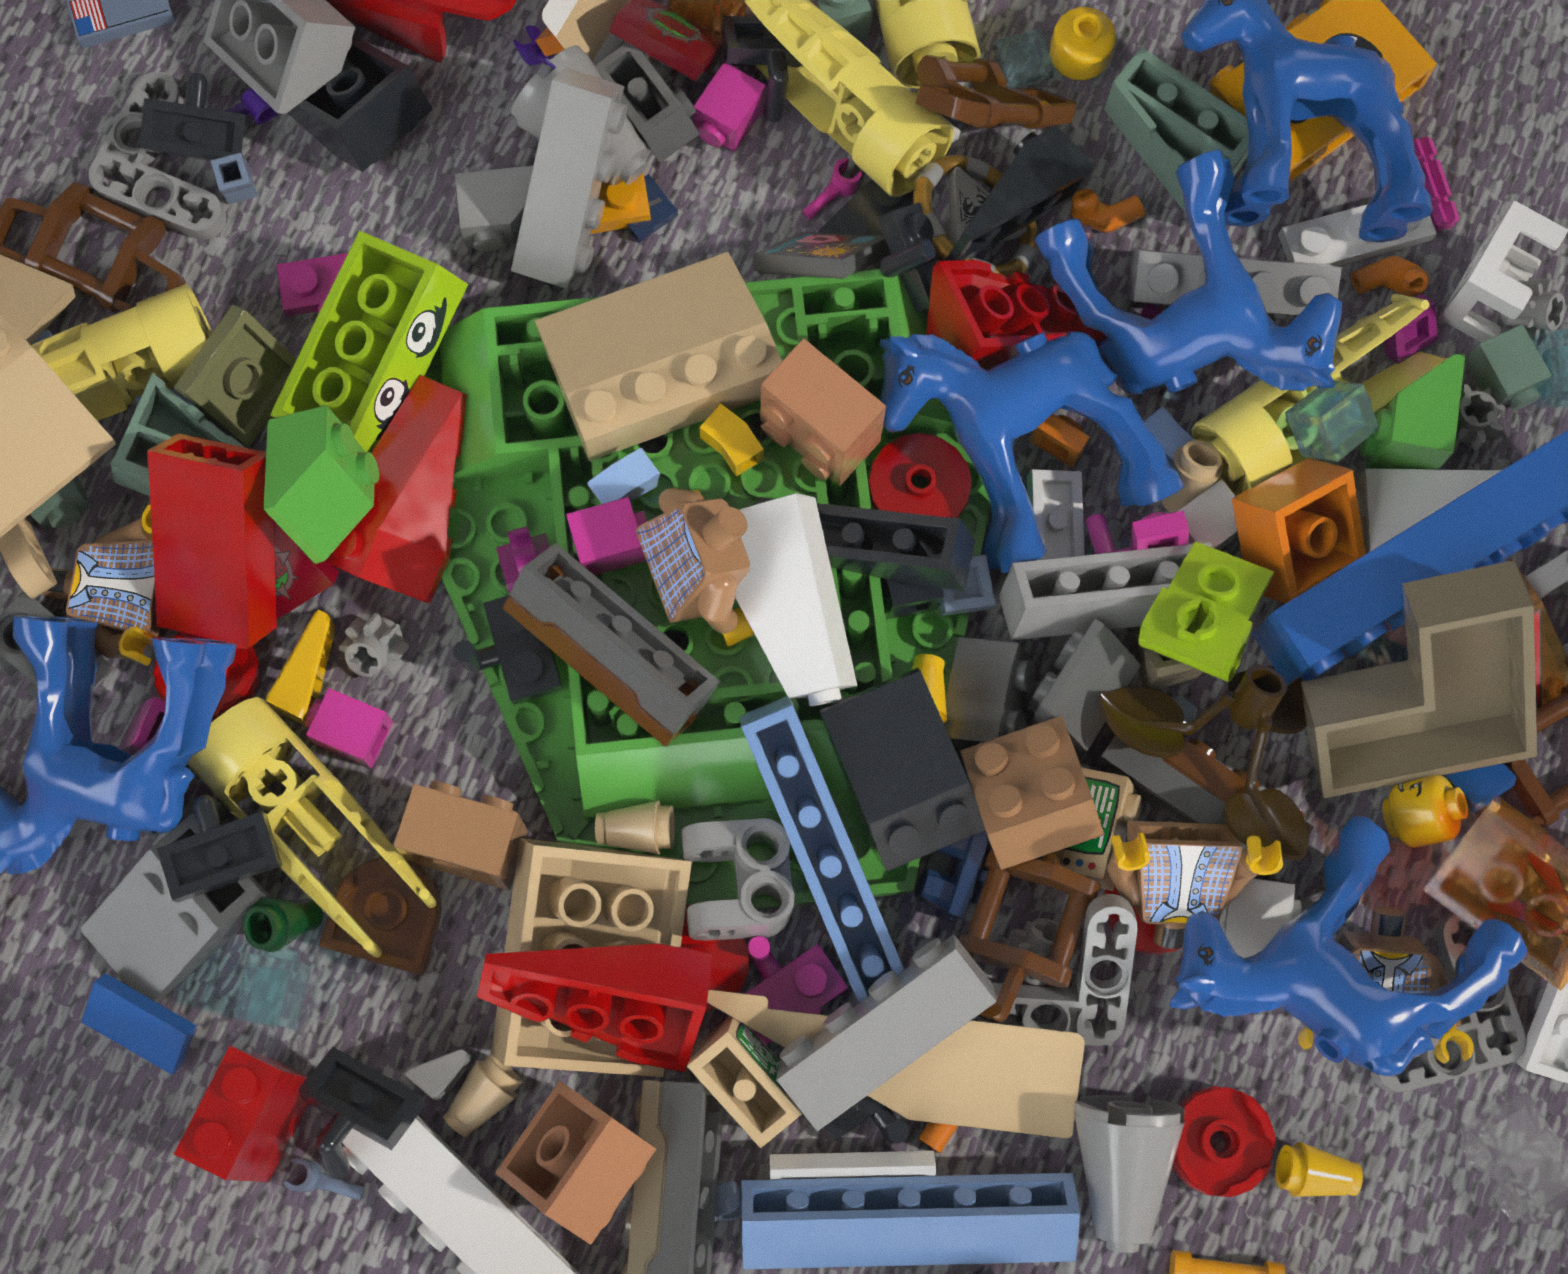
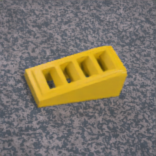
[266,609,336,726]

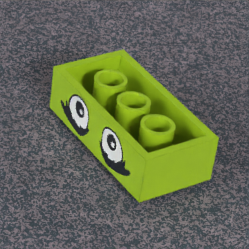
[270,230,468,453]

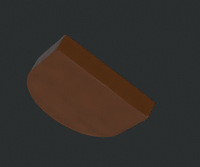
[318,856,442,976]

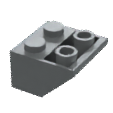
[1026,619,1141,761]

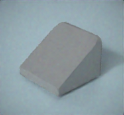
[402,1049,474,1100]

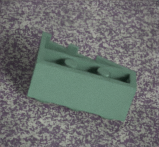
[1104,47,1249,214]
[111,373,245,496]

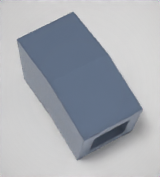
[211,153,258,204]

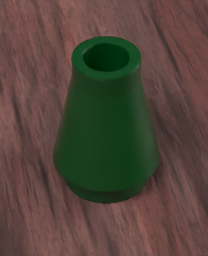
[243,898,323,952]

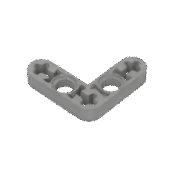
[88,71,226,240]
[971,894,1137,1046]
[1370,911,1526,1093]

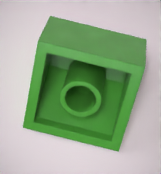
[1360,354,1465,470]
[264,405,379,563]

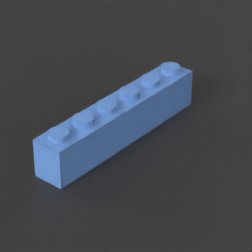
[739,696,904,1003]
[741,1173,1080,1269]

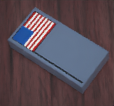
[66,0,176,49]

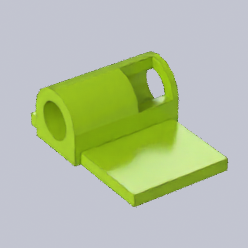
[1138,541,1274,682]

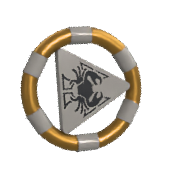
[913,155,1037,277]

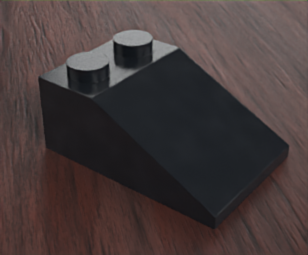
[288,35,433,172]
[818,668,985,872]

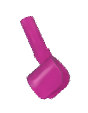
[802,158,862,221]

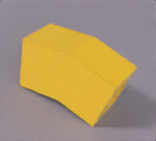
[700,403,764,476]

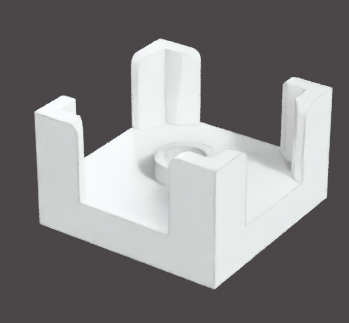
[1438,200,1568,342]

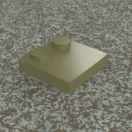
[174,305,297,448]

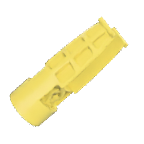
[744,0,954,197]
[874,0,981,89]
[31,284,212,421]
[1192,293,1448,496]
[187,697,437,958]

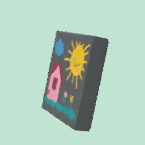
[753,232,890,279]

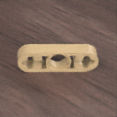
[0,517,57,599]

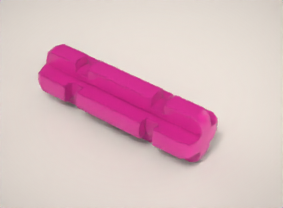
[1413,136,1459,231]

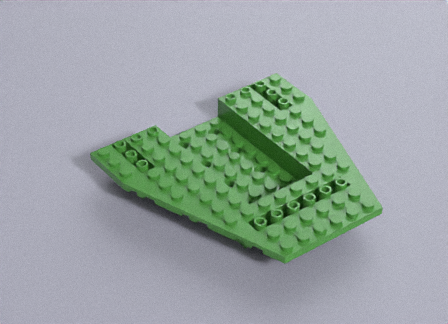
[424,269,991,910]

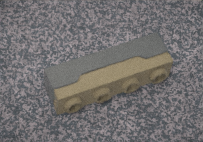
[622,1080,724,1274]

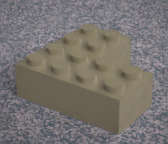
[1301,560,1537,798]

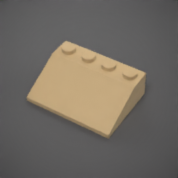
[535,252,782,462]
[0,314,116,538]
[491,838,692,1077]

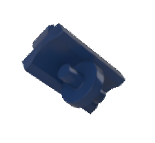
[915,830,1010,921]

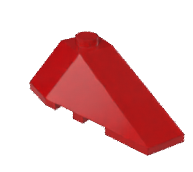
[926,260,1107,370]
[326,375,467,604]
[477,943,713,1072]

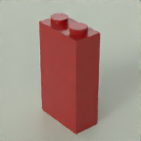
[147,433,277,649]
[173,1046,309,1182]

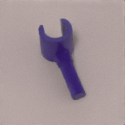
[513,25,556,69]
[224,88,278,125]

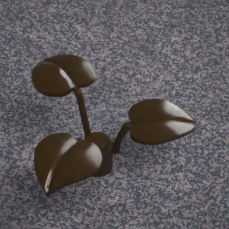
[1098,665,1309,860]

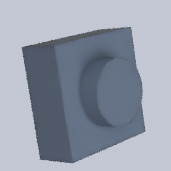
[939,555,995,616]

